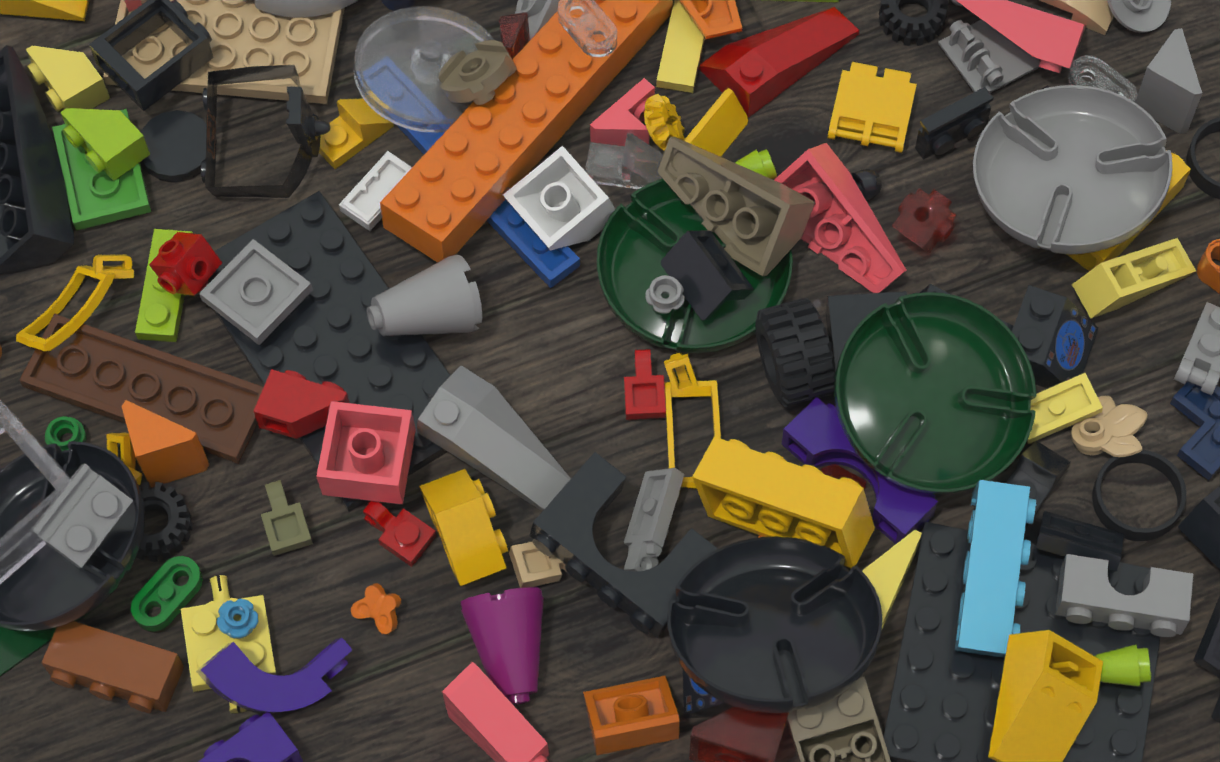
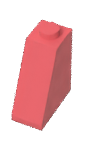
[442,662,549,762]

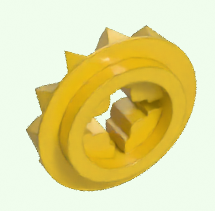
[644,94,685,151]

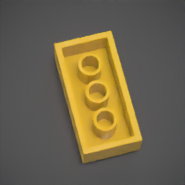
[692,437,875,568]

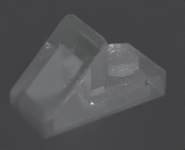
[585,133,663,189]

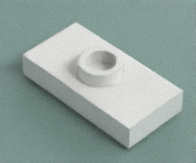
[339,151,412,231]

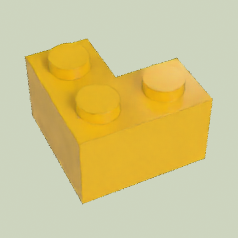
[420,469,508,586]

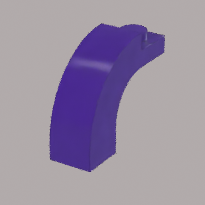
[196,637,352,713]

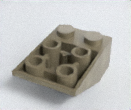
[784,676,891,762]

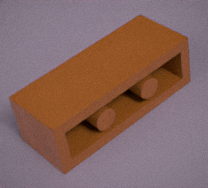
[41,621,184,713]

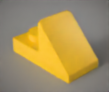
[319,98,394,169]

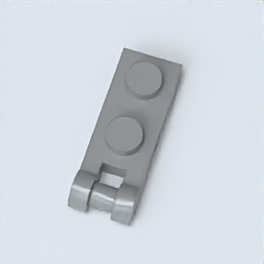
[1174,302,1220,396]

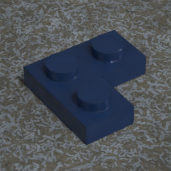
[1170,381,1220,481]

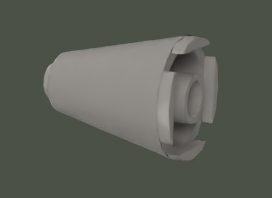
[367,254,482,336]

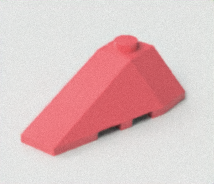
[956,0,1086,73]
[774,143,907,293]

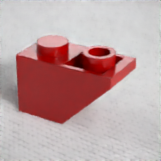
[253,369,350,439]

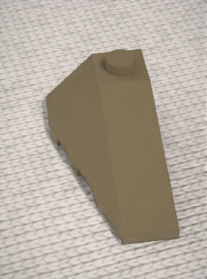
[657,137,815,276]

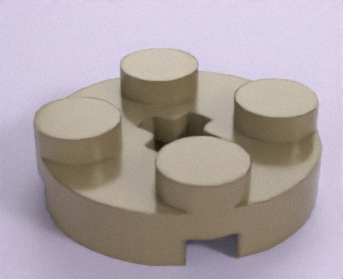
[438,40,516,105]

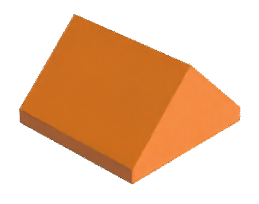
[121,400,210,488]
[583,676,680,756]

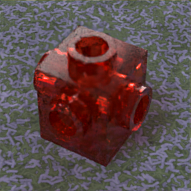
[892,188,957,253]

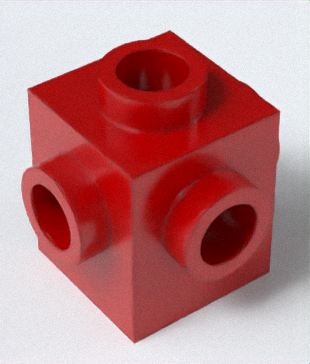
[149,232,222,296]

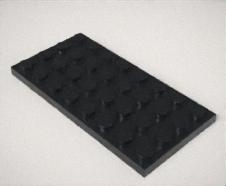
[200,191,450,512]

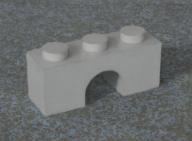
[1055,554,1193,637]

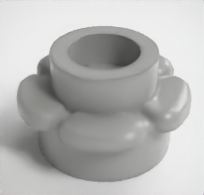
[645,275,685,314]

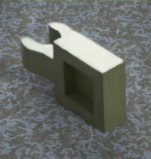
[261,480,313,556]

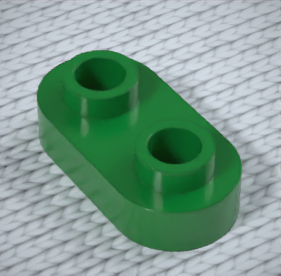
[131,556,203,631]

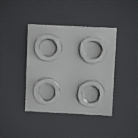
[938,19,1040,93]

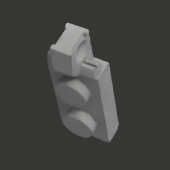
[624,468,684,571]

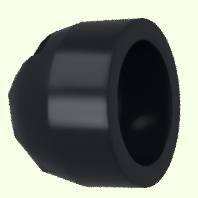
[851,169,882,201]

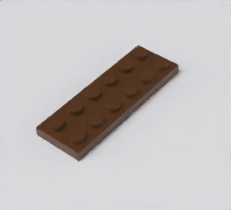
[19,313,263,464]

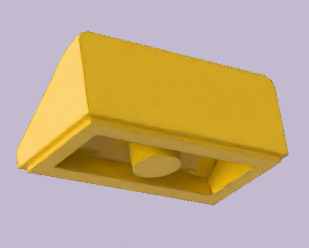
[684,88,748,157]

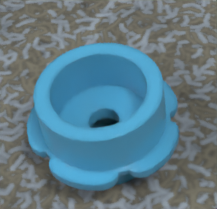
[217,599,258,639]

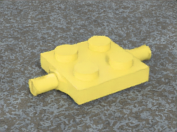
[181,575,276,713]

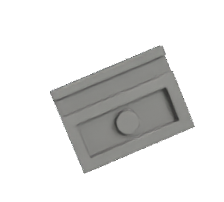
[30,463,133,568]

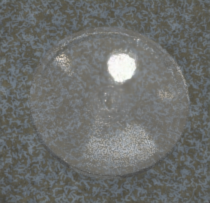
[353,6,494,133]

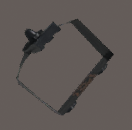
[201,65,331,198]

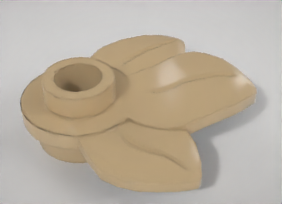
[1071,396,1148,457]

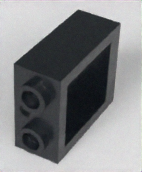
[89,0,214,111]

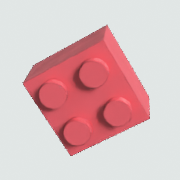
[316,401,416,504]

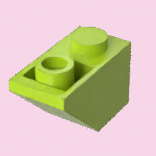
[60,108,150,181]

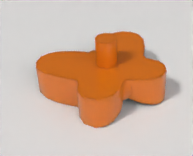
[351,583,401,634]

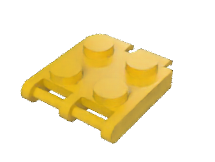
[827,62,917,153]

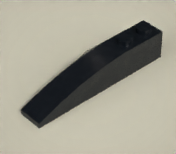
[0,45,74,274]

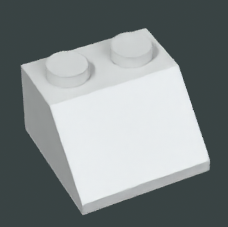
[503,146,615,251]

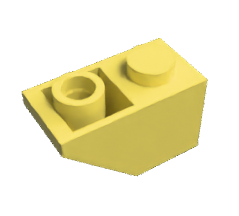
[26,45,110,112]

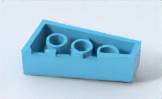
[955,480,1036,658]

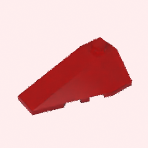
[699,7,860,118]

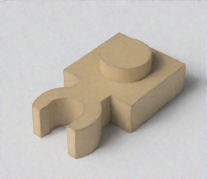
[509,542,566,588]

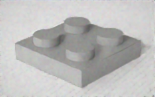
[199,239,313,345]

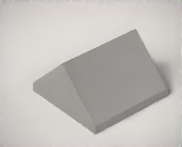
[1135,28,1202,134]

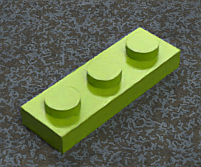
[135,229,193,342]

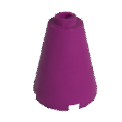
[461,587,544,705]

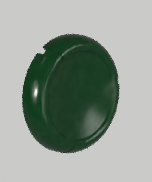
[597,179,793,353]
[834,292,1036,494]

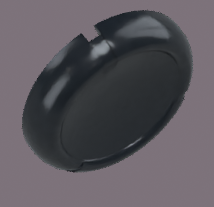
[0,441,145,631]
[667,536,882,713]

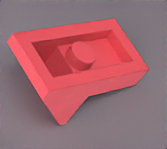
[590,78,655,149]

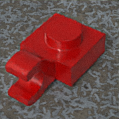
[624,349,666,420]
[363,501,436,567]

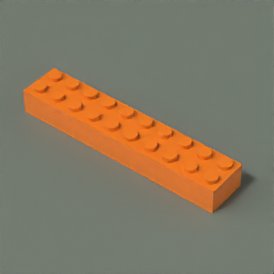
[380,0,673,263]

